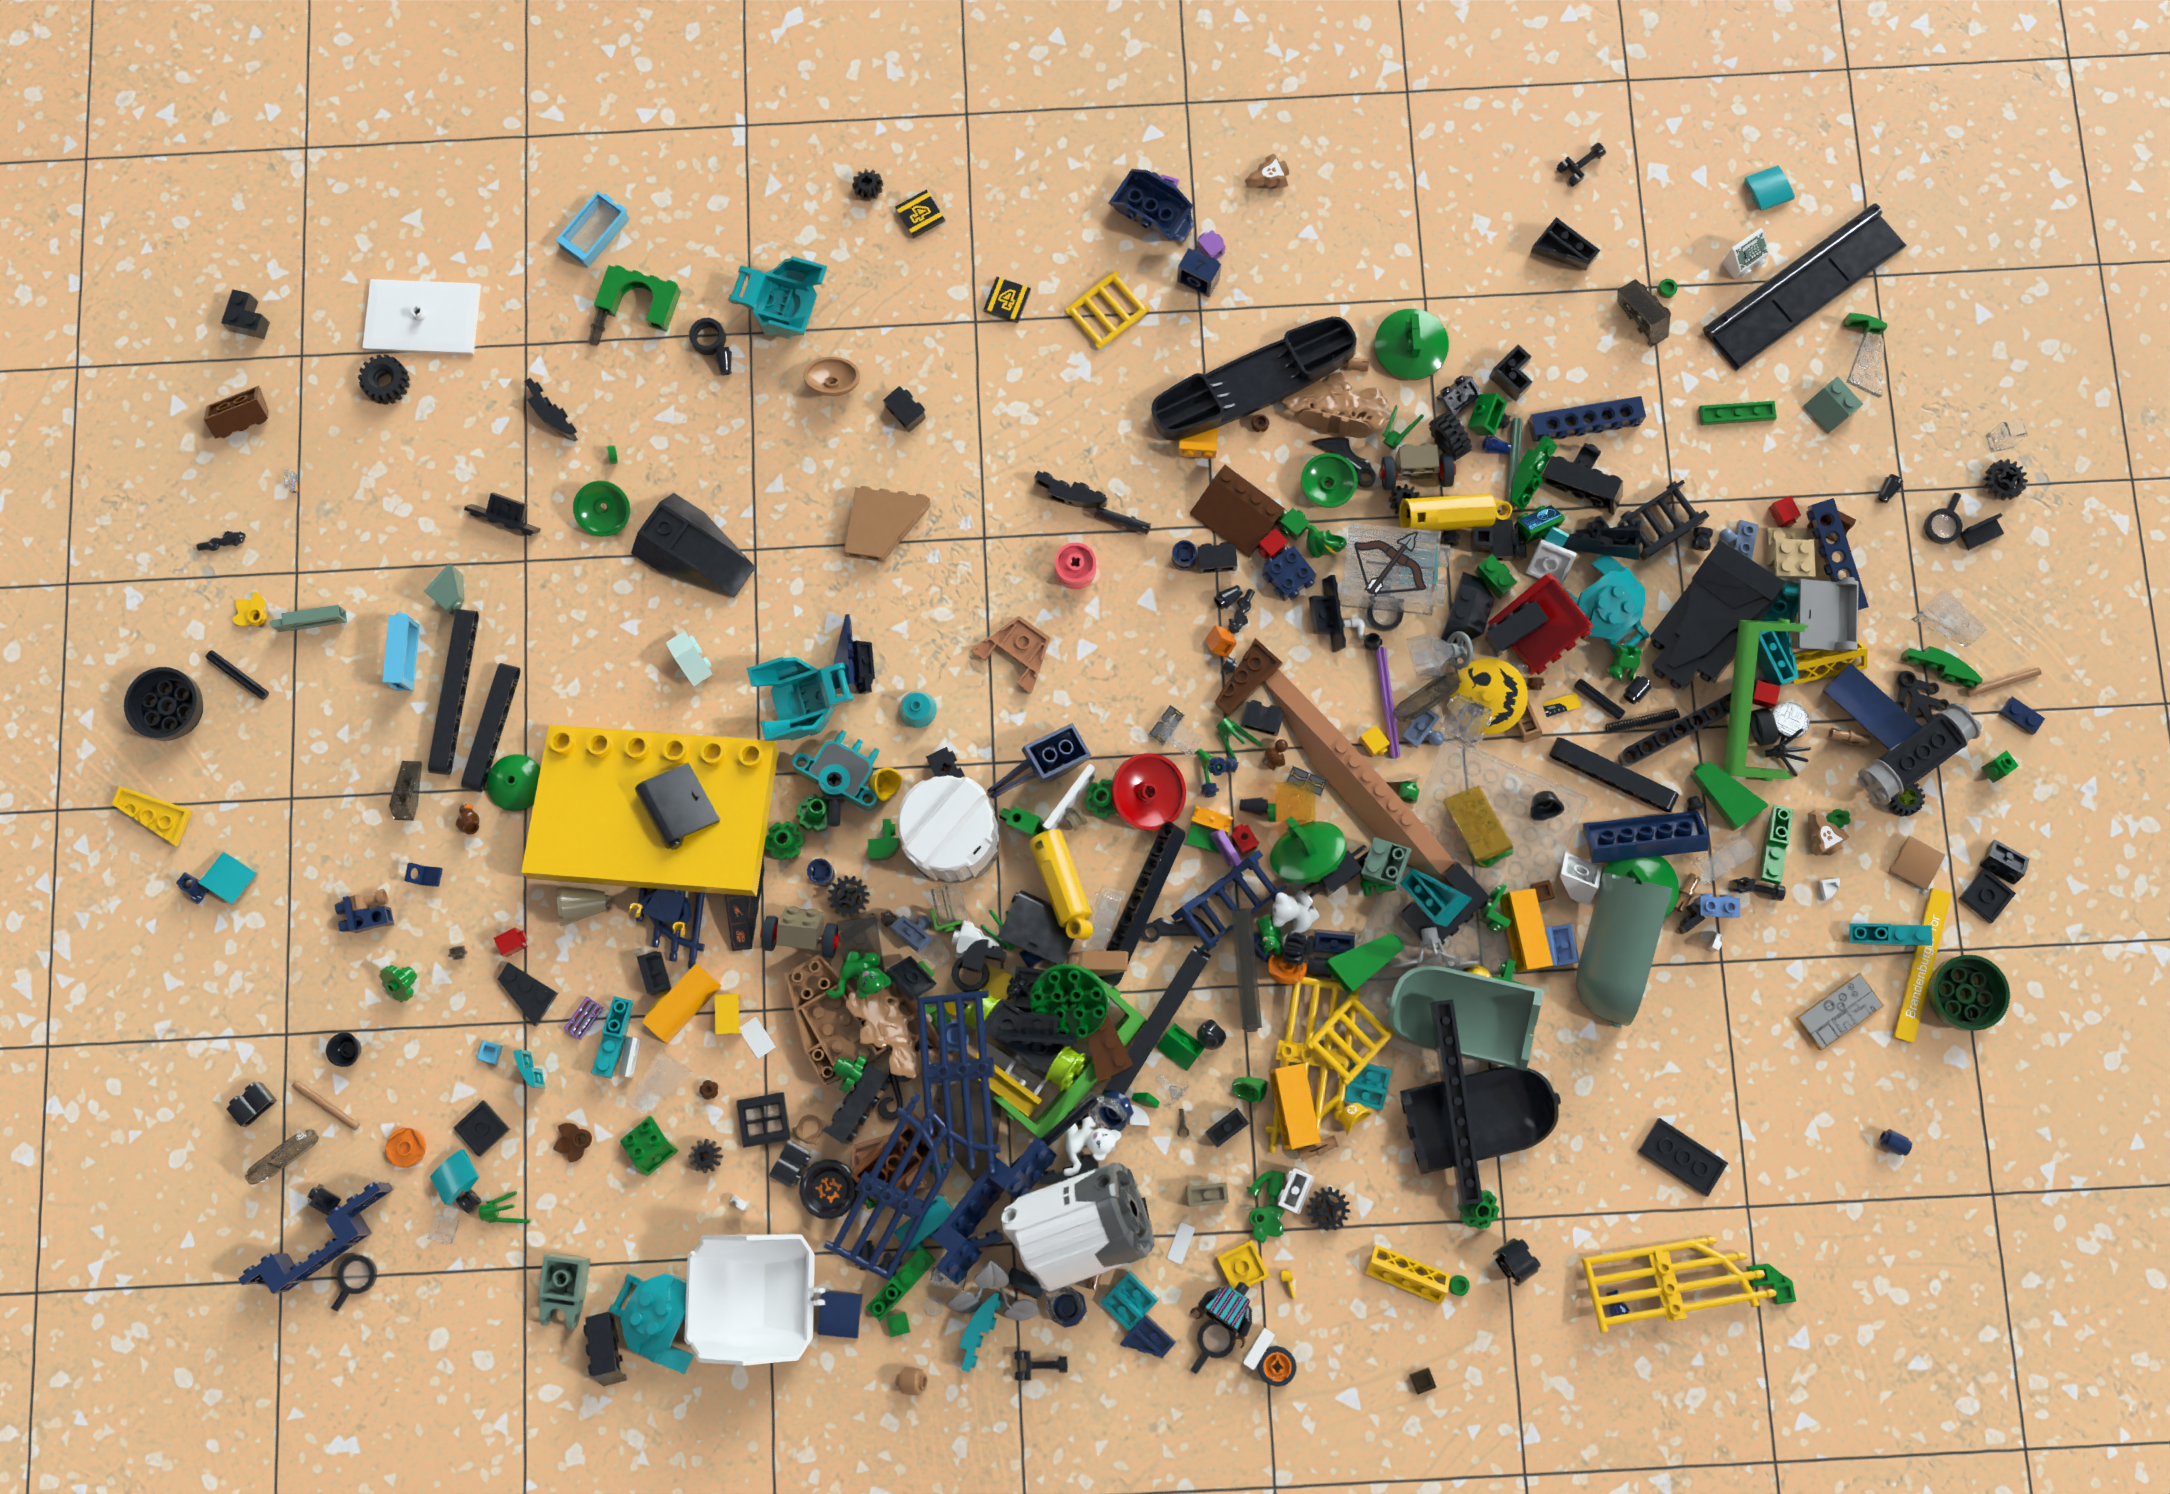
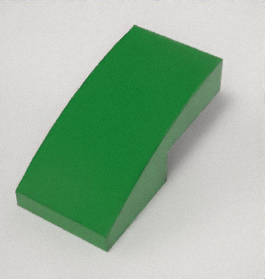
[1843,313,1888,334]
[1186,824,1228,855]

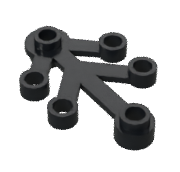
[1895,671,1949,722]

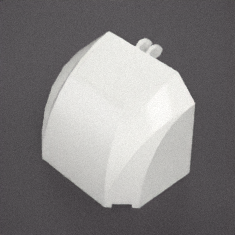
[685,1234,825,1365]

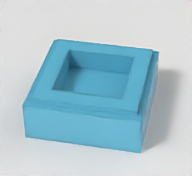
[476,1040,503,1065]

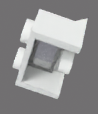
[1005,1060,1047,1096]

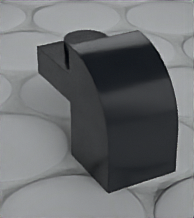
[962,939,1007,974]

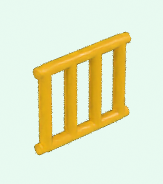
[1064,270,1150,350]
[1306,993,1394,1086]

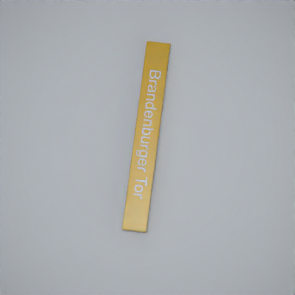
[1893,888,1952,1043]

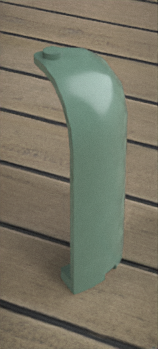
[1576,873,1672,1028]
[1386,965,1544,1071]

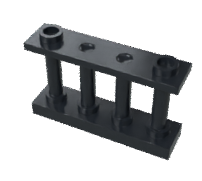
[1617,480,1709,561]

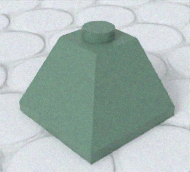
[424,563,464,615]

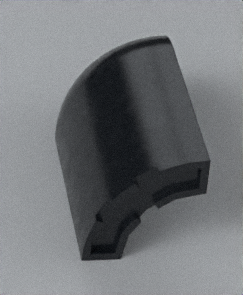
[1400,1066,1561,1175]

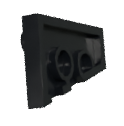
[498,962,558,1027]

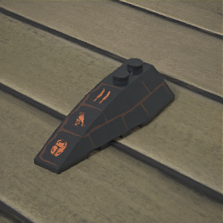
[725,855,765,951]

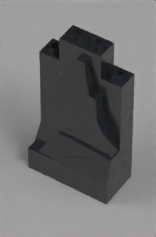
[1650,540,1786,691]

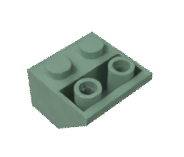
[1361,837,1412,886]

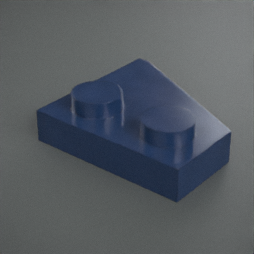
[1120,1314,1176,1358]

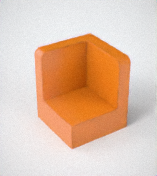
[1205,625,1237,658]

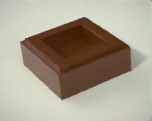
[1530,879,1555,903]

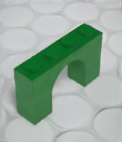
[594,265,681,332]

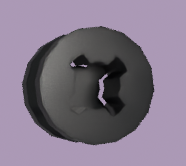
[456,1189,482,1214]

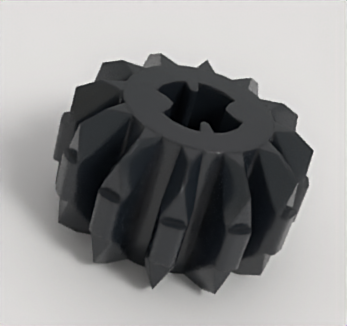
[852,168,883,201]
[1389,484,1420,515]
[1282,932,1308,965]
[689,1139,723,1173]

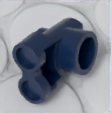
[176,872,209,904]
[1243,932,1273,963]

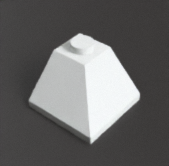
[1560,852,1602,906]

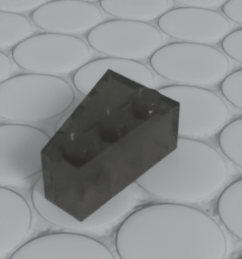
[1617,279,1671,348]

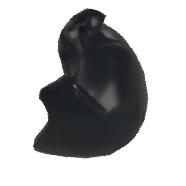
[1197,1019,1226,1050]

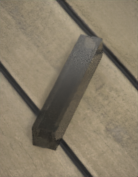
[1230,908,1262,1032]

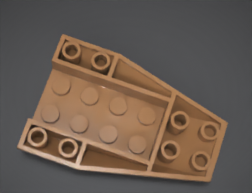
[785,954,892,1086]

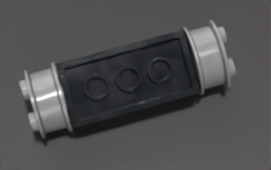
[1857,703,1982,805]

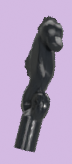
[197,530,246,551]
[1228,589,1255,634]

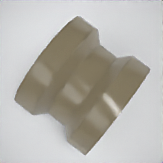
[1065,807,1088,831]

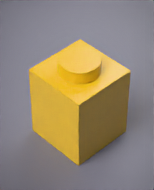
[1359,725,1390,758]

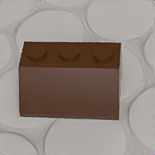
[204,386,269,439]

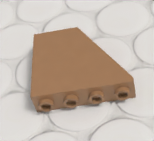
[844,486,931,562]

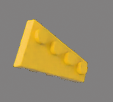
[112,786,193,847]

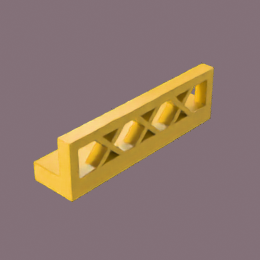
[1792,640,1868,685]
[973,1052,1042,1118]
[1365,1244,1451,1305]

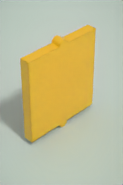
[982,964,1015,1001]

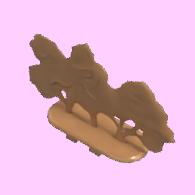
[1282,372,1392,438]
[846,981,939,1079]

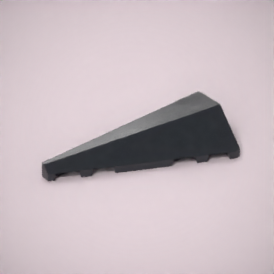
[1541,520,1642,560]

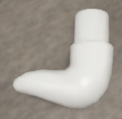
[1344,618,1365,639]

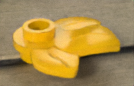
[232,592,267,627]

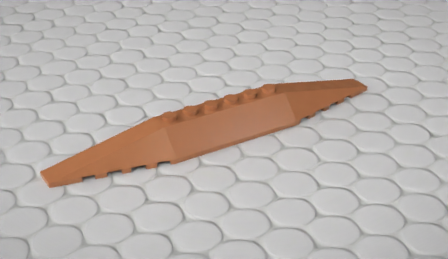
[1264,669,1455,889]

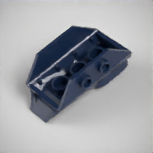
[1108,169,1195,241]

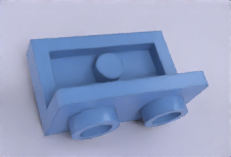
[1694,894,1740,918]
[1545,923,1580,966]

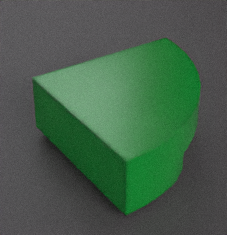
[1131,1092,1160,1108]

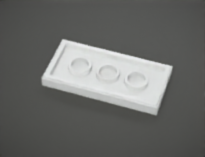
[1043,764,1096,832]

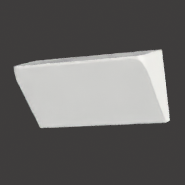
[618,1037,641,1078]
[1242,1327,1275,1370]

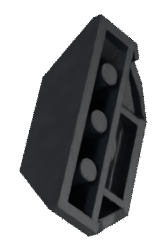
[1440,572,1495,644]

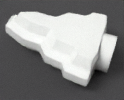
[952,920,1000,959]

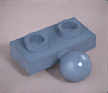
[1719,520,1758,560]
[1402,706,1444,748]
[889,915,932,953]

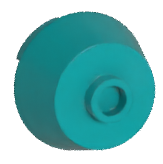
[899,691,937,728]

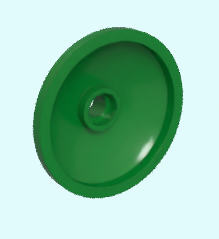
[1301,453,1357,508]
[573,480,630,537]
[486,754,541,811]

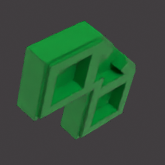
[1747,1263,1797,1305]

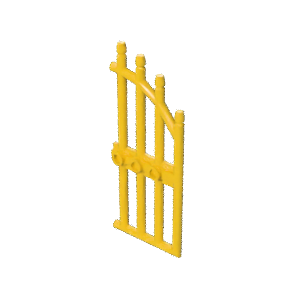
[1265,977,1360,1153]
[1581,1236,1776,1334]

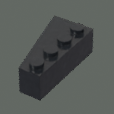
[1543,456,1623,515]

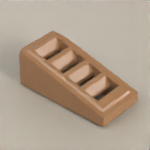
[1516,700,1542,743]

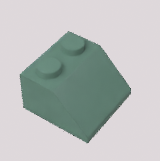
[1803,376,1863,434]

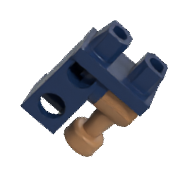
[334,889,394,933]

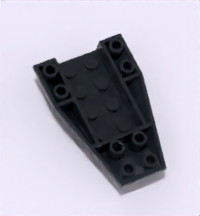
[631,493,756,598]

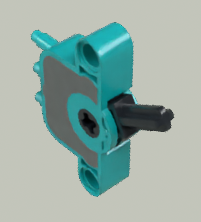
[792,730,879,827]

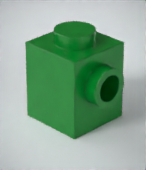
[1279,508,1310,541]
[1981,750,2019,783]

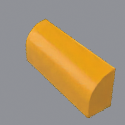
[1500,889,1553,973]
[641,963,722,1044]
[1268,1063,1321,1149]

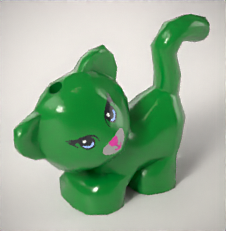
[826,951,891,999]

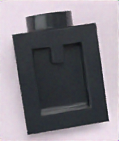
[1573,443,1601,469]
[1677,903,1706,934]
[307,1184,341,1216]

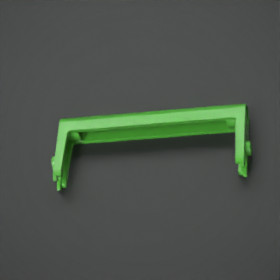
[1723,619,1809,781]
[994,978,1147,1139]

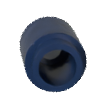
[1879,1129,1912,1156]

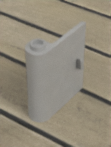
[1798,577,1859,652]

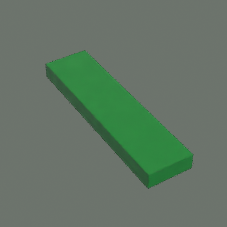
[1699,401,1777,425]

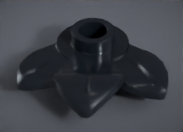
[1511,525,1527,561]

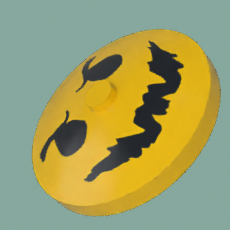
[1450,658,1528,735]

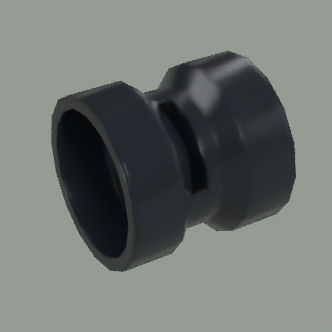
[1691,527,1713,551]

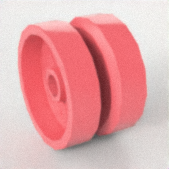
[1055,542,1096,589]

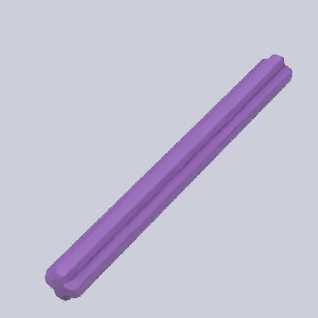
[1375,647,1400,759]

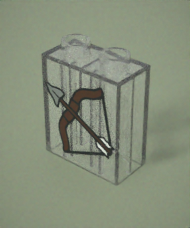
[1341,523,1450,615]

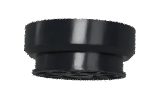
[124,667,203,741]

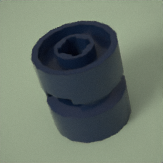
[1172,540,1197,571]
[807,858,835,887]

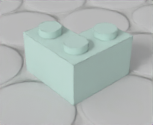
[666,631,713,686]

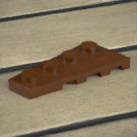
[1215,638,1283,717]
[1087,1014,1134,1084]

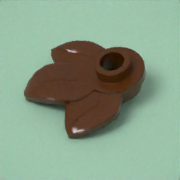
[553,1123,592,1162]

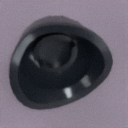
[1530,791,1564,821]
[326,1032,362,1067]

